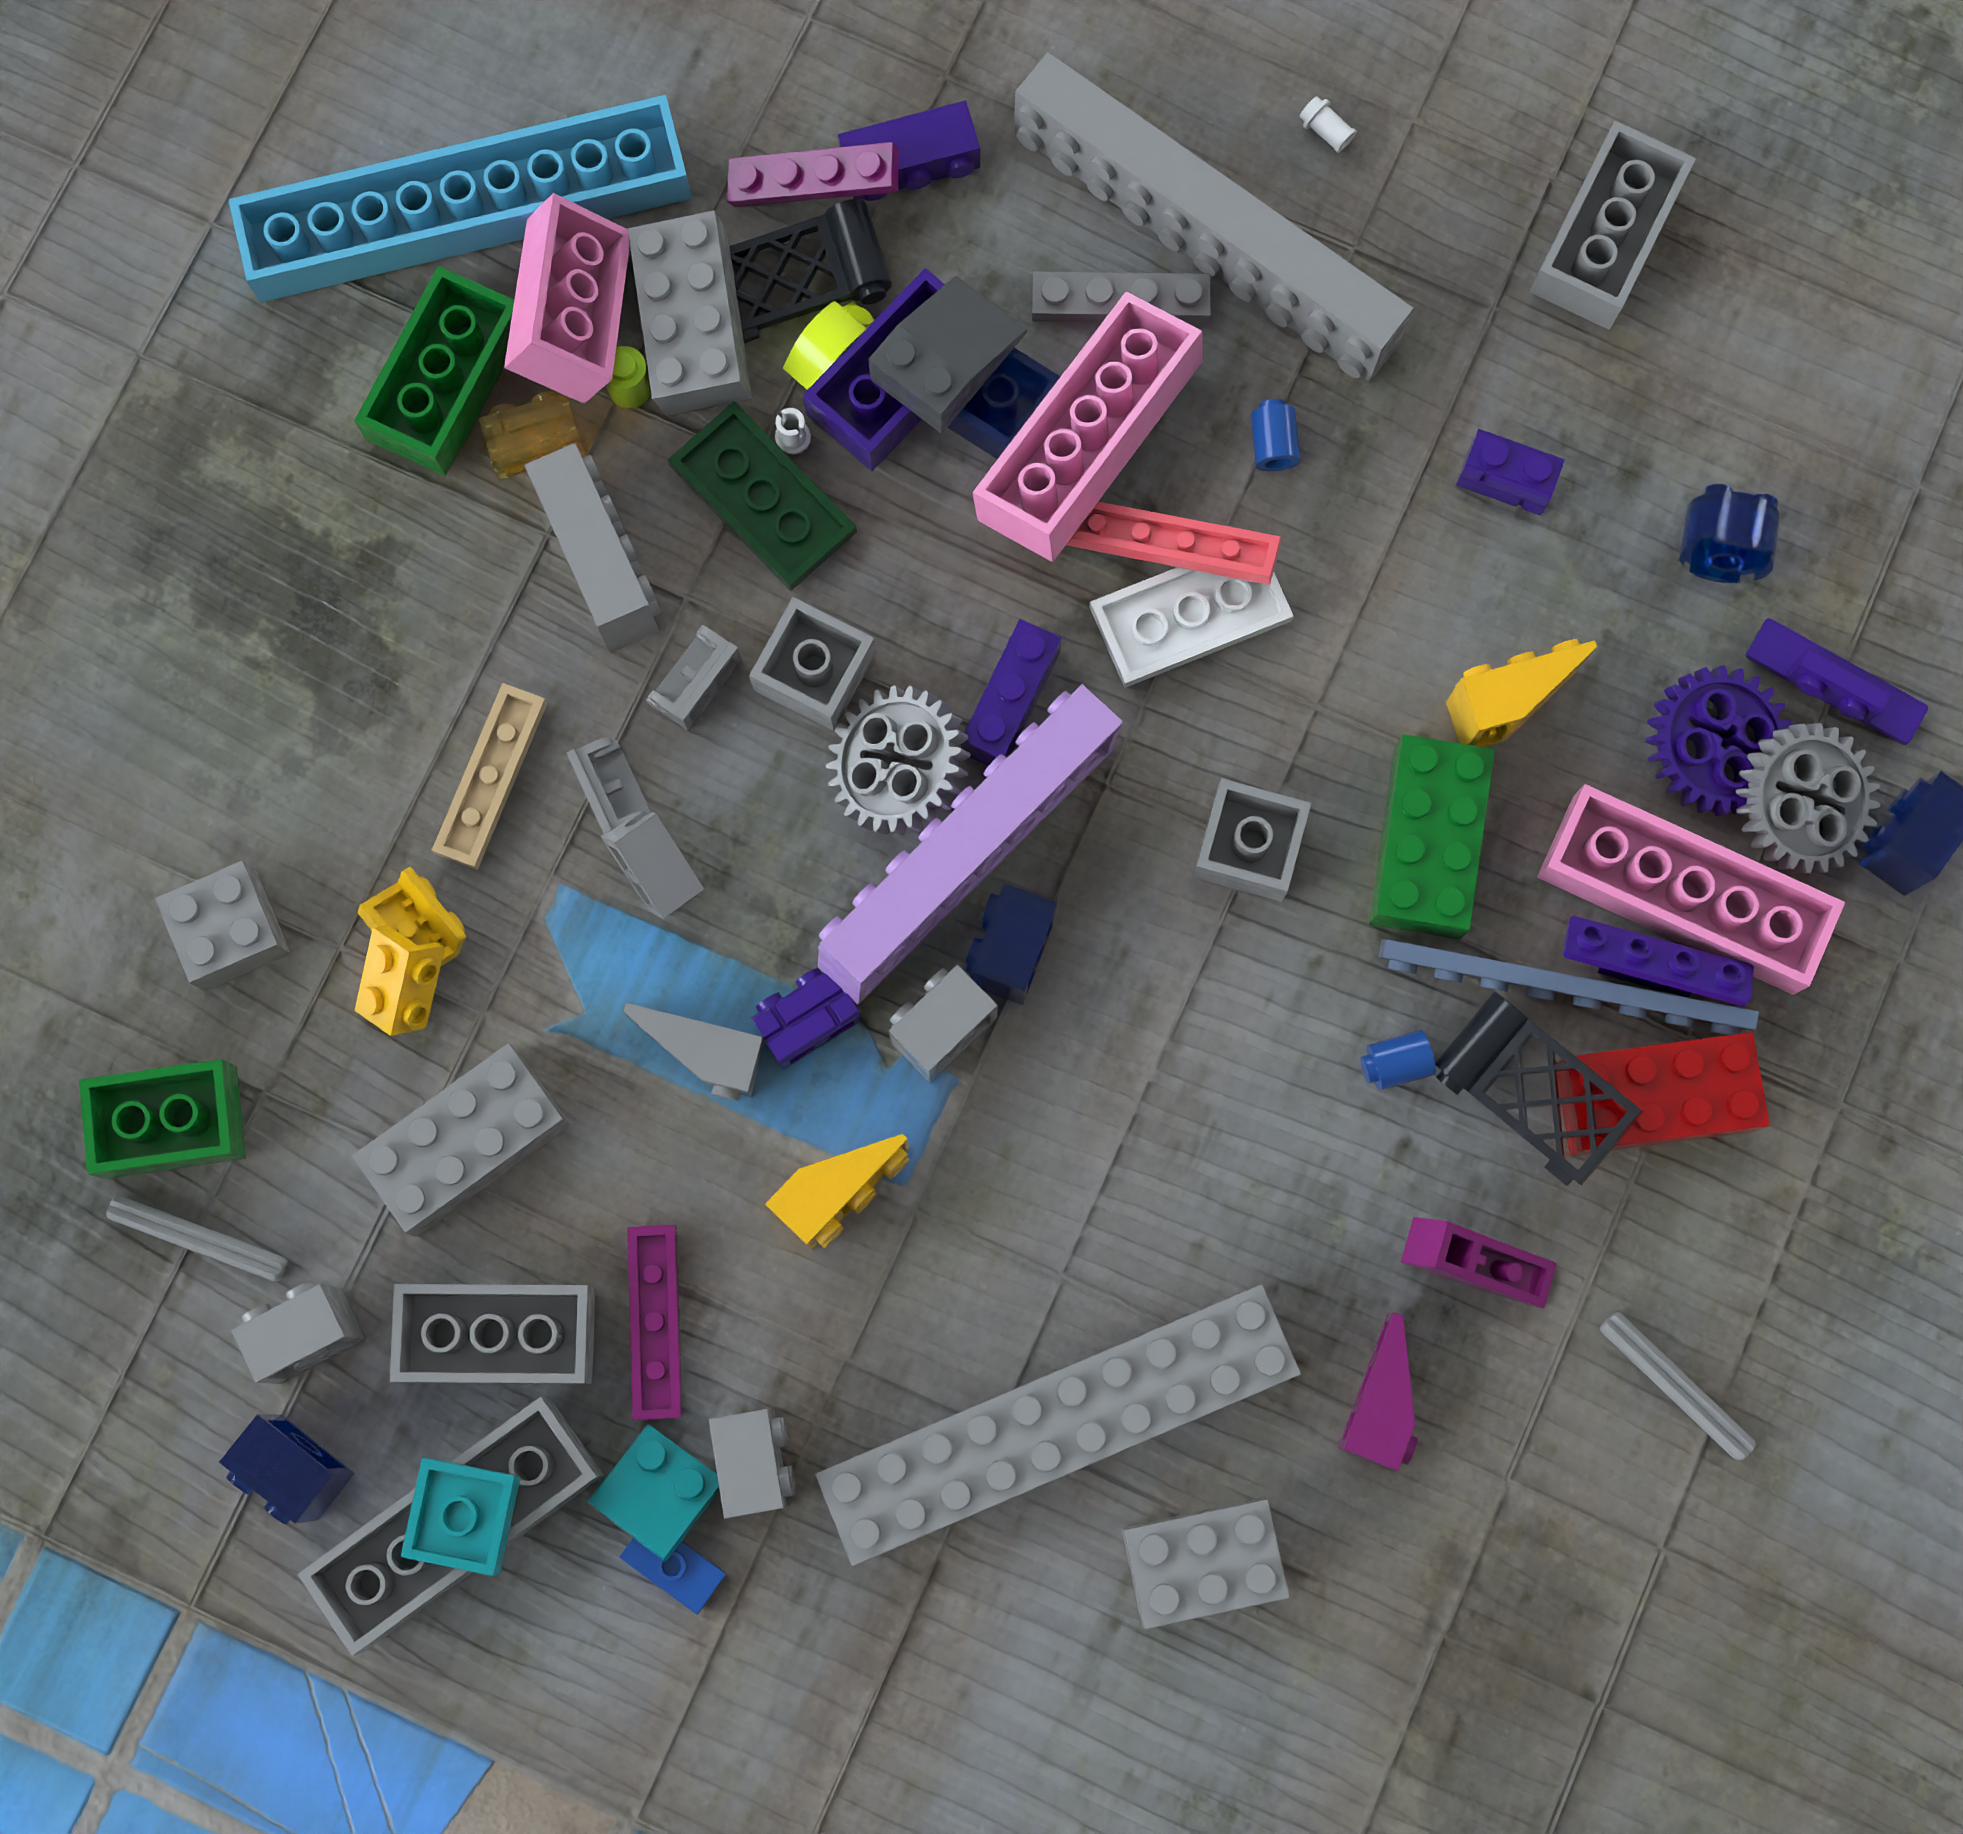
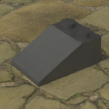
[869,276,1027,434]

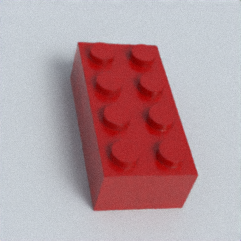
[1556,1032,1770,1156]

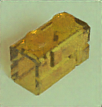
[479,391,586,479]

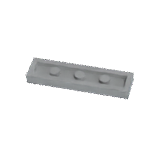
[1032,271,1210,323]

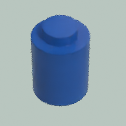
[1250,399,1301,471]
[1360,1030,1436,1090]

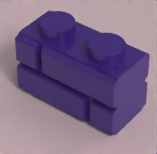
[1456,429,1565,516]
[751,968,862,1070]

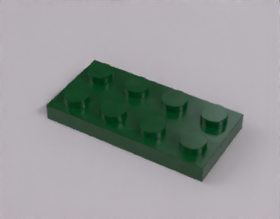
[668,401,857,591]

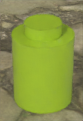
[606,346,651,409]

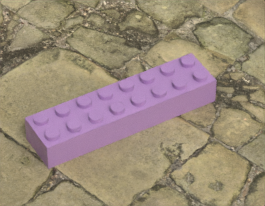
[818,684,1123,1005]

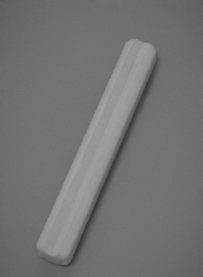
[106,1195,288,1282]
[1600,1312,1756,1460]

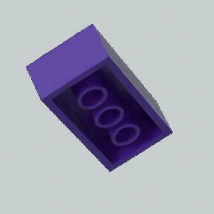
[803,268,945,472]

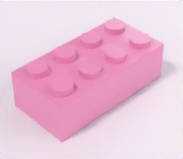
[504,193,630,404]

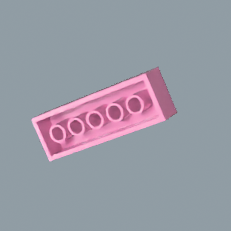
[973,291,1203,562]
[1537,784,1845,995]

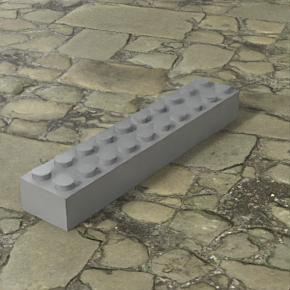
[1014,52,1413,383]
[815,1284,1301,1566]

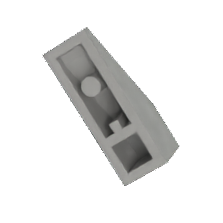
[623,1003,766,1102]

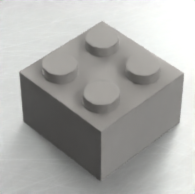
[749,597,876,731]
[1193,778,1311,902]
[155,860,291,991]
[889,964,998,1083]
[231,1281,366,1384]
[709,1409,796,1519]

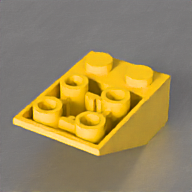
[1446,639,1597,747]
[765,1134,910,1250]

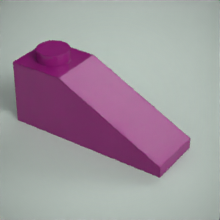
[1401,1217,1557,1309]
[1338,1312,1418,1471]

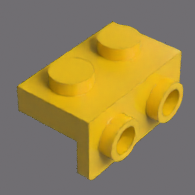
[357,867,466,966]
[354,925,444,1036]

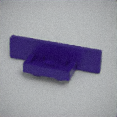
[1745,618,1928,745]
[1563,916,1754,1007]

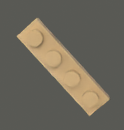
[431,683,547,870]

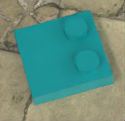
[588,1424,720,1562]
[400,1458,521,1576]

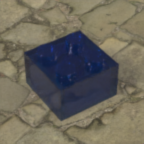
[947,347,1061,459]
[1858,771,1963,896]
[965,883,1057,1005]
[219,1414,355,1525]

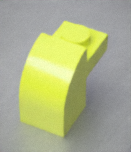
[783,301,875,390]

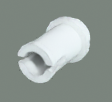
[1299,96,1357,153]
[775,408,811,455]

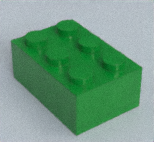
[79,1059,246,1179]

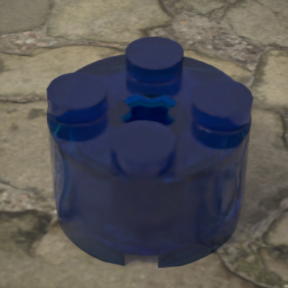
[1679,484,1780,583]

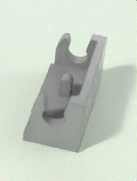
[646,625,742,731]
[566,736,651,834]
[601,812,704,919]

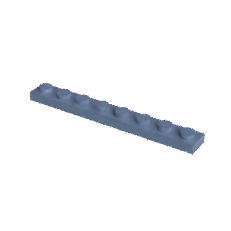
[1378,939,1759,1035]

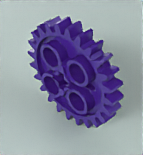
[1645,665,1793,816]

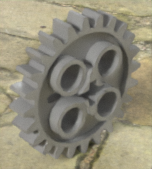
[826,685,970,836]
[1736,723,1880,874]

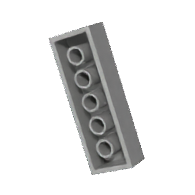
[297,1396,604,1656]

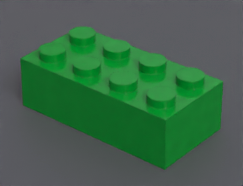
[354,266,514,476]
[1369,734,1495,940]

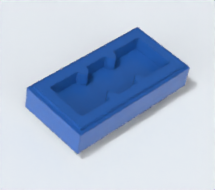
[619,1538,727,1615]

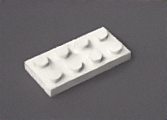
[1089,567,1294,688]

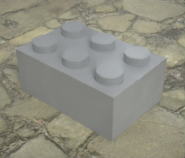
[1121,1498,1289,1629]

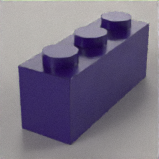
[838,100,980,201]
[961,619,1062,766]

